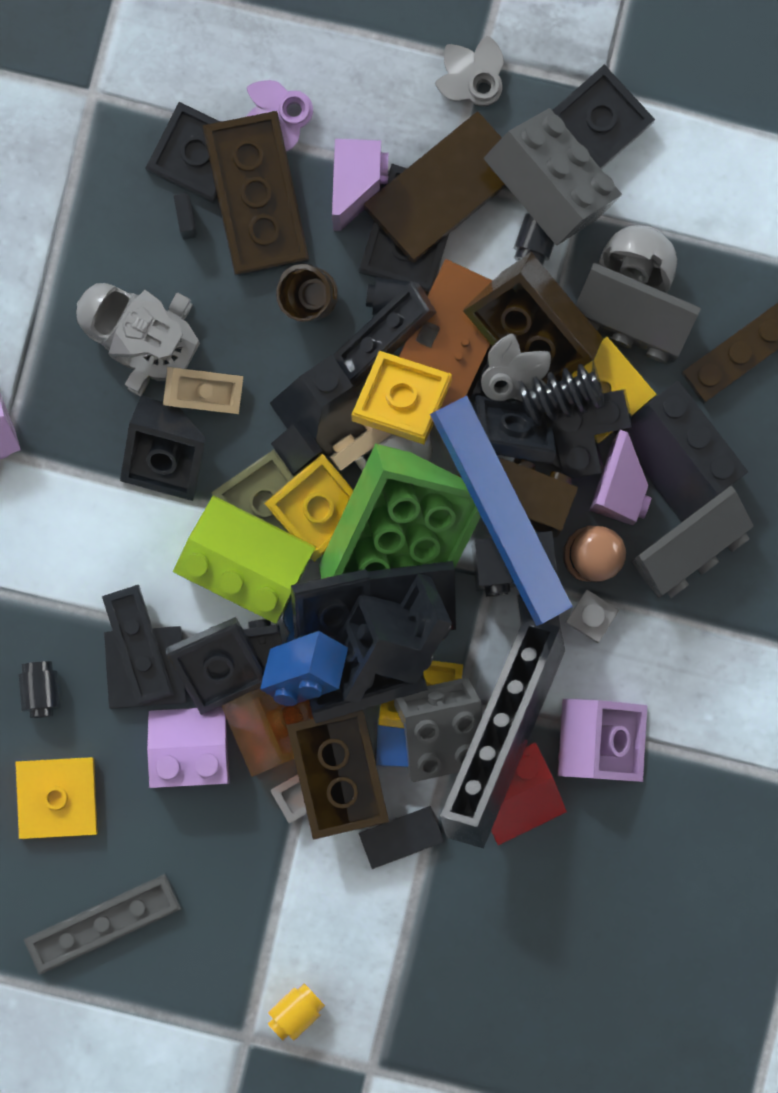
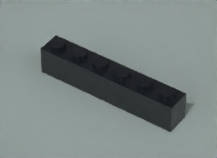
[440,618,565,849]

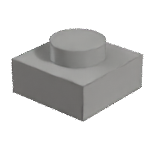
[565,590,619,643]
[270,774,307,824]

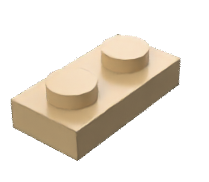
[163,367,243,414]
[329,425,392,471]

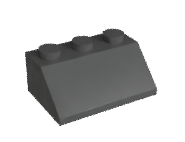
[576,263,701,364]
[631,486,754,598]

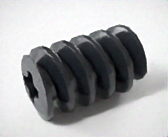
[518,361,604,426]

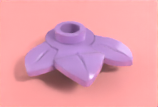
[246,80,313,152]

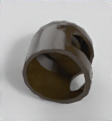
[276,264,338,322]

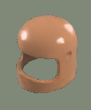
[563,526,626,582]

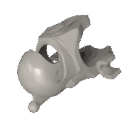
[76,283,200,397]

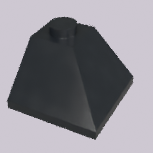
[270,355,366,463]
[120,396,206,501]

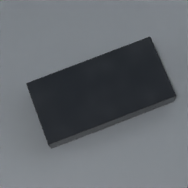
[358,806,444,869]

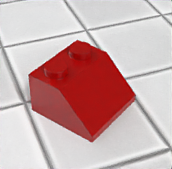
[491,742,567,845]

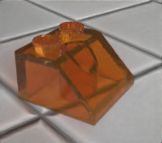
[221,688,314,777]

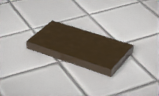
[202,111,309,276]
[363,111,506,263]

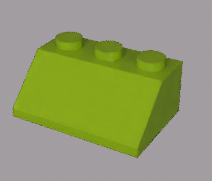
[173,495,316,624]

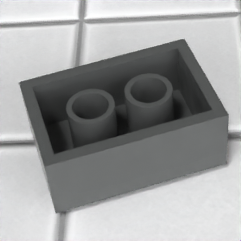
[484,108,622,246]

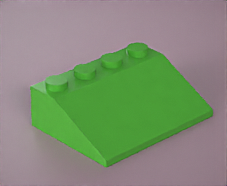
[318,443,481,579]

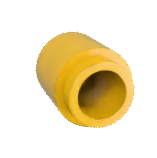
[267,983,325,1041]

